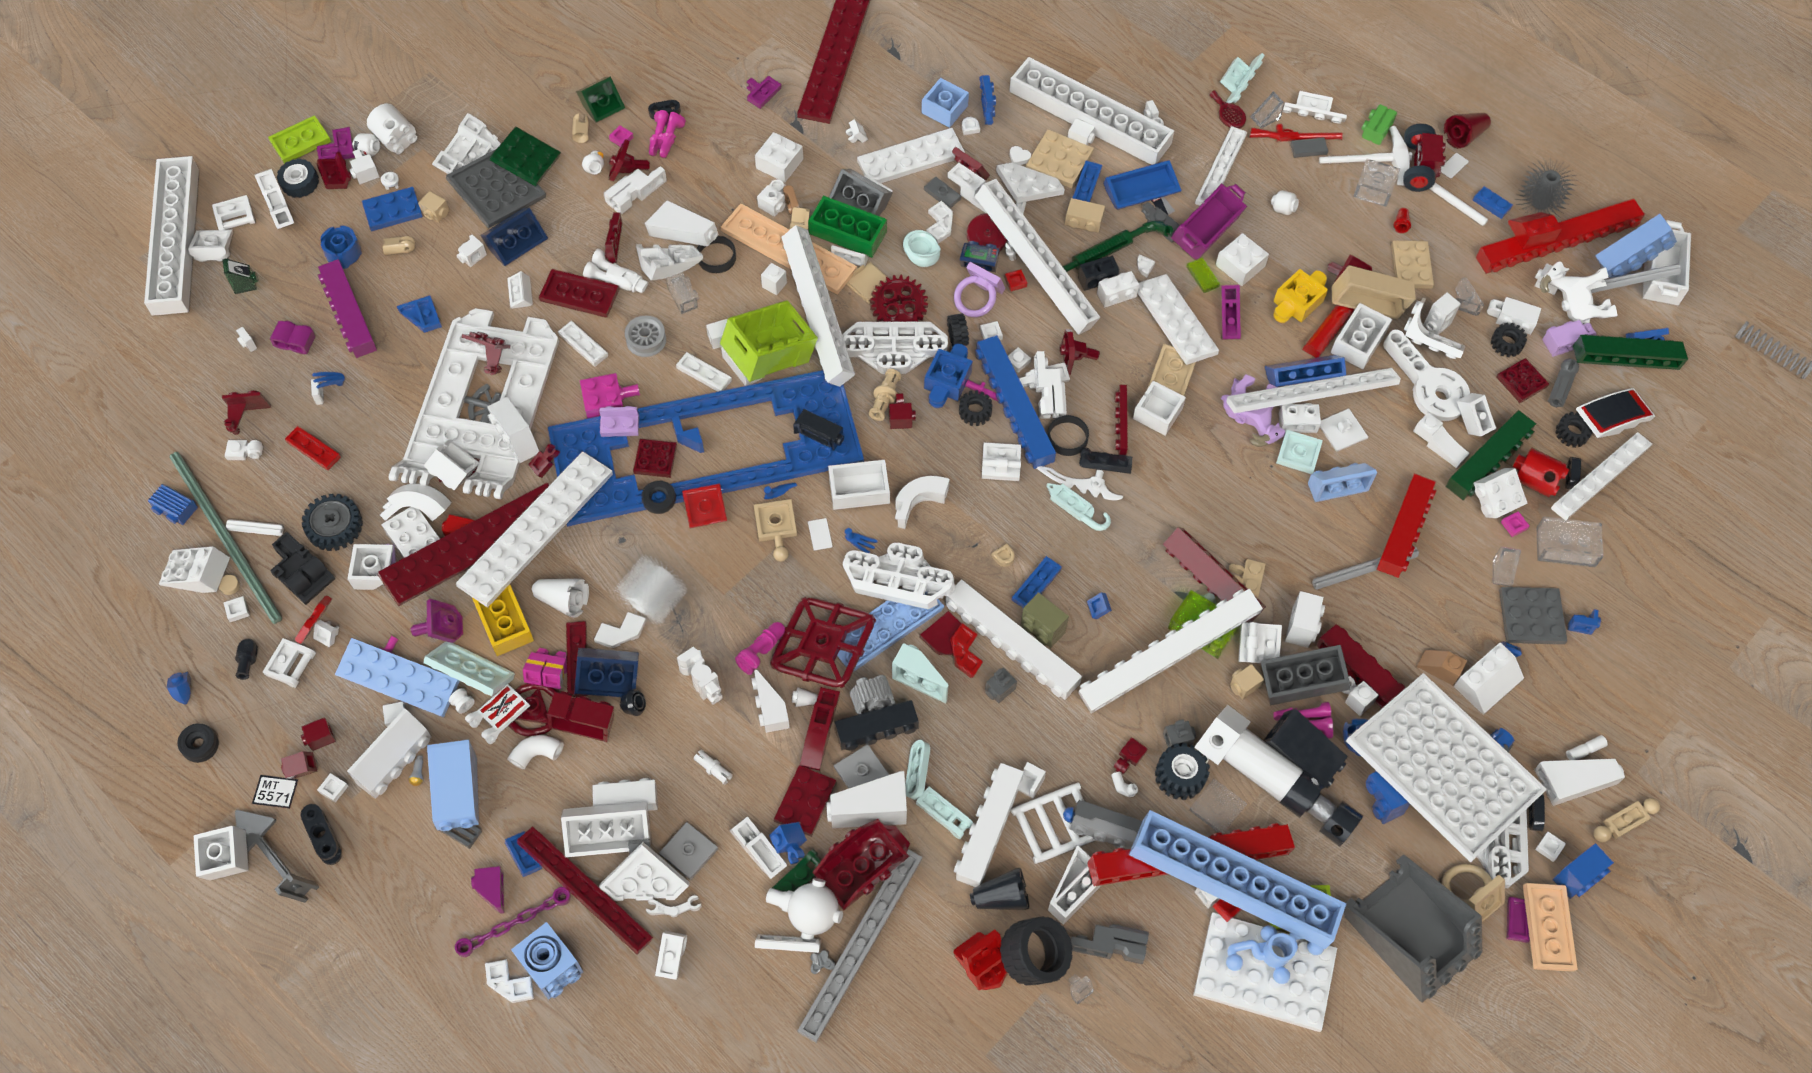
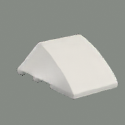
[636,244,703,280]

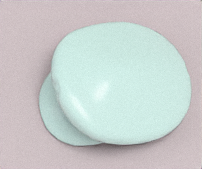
[903,230,941,267]

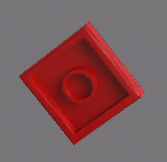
[682,484,727,529]

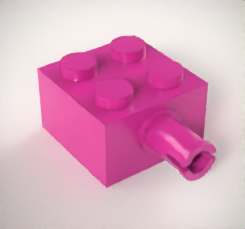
[580,373,640,419]

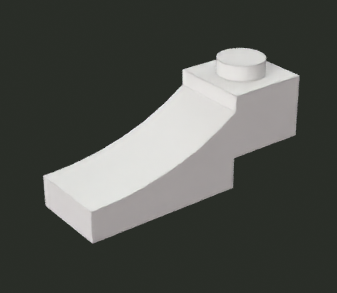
[1414,412,1470,468]

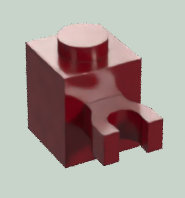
[889,393,916,429]

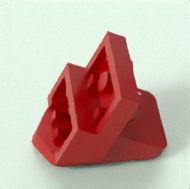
[953,929,1008,991]

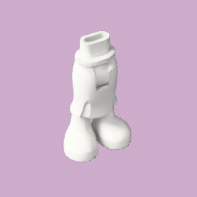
[583,248,649,293]

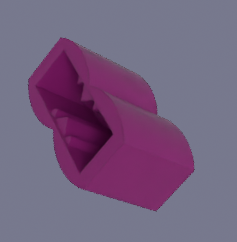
[270,321,316,354]

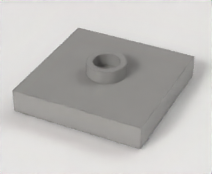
[834,744,889,789]
[659,822,718,881]

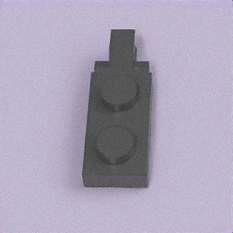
[1141,202,1180,243]

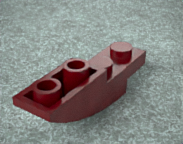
[800,687,840,771]

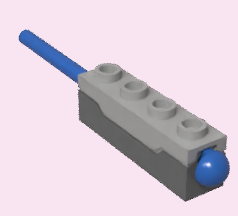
[1063,800,1142,849]

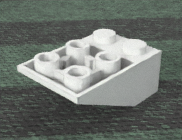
[159,547,230,593]

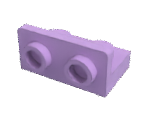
[600,406,639,437]

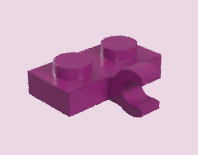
[746,76,781,109]

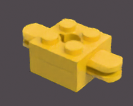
[1273,269,1328,323]

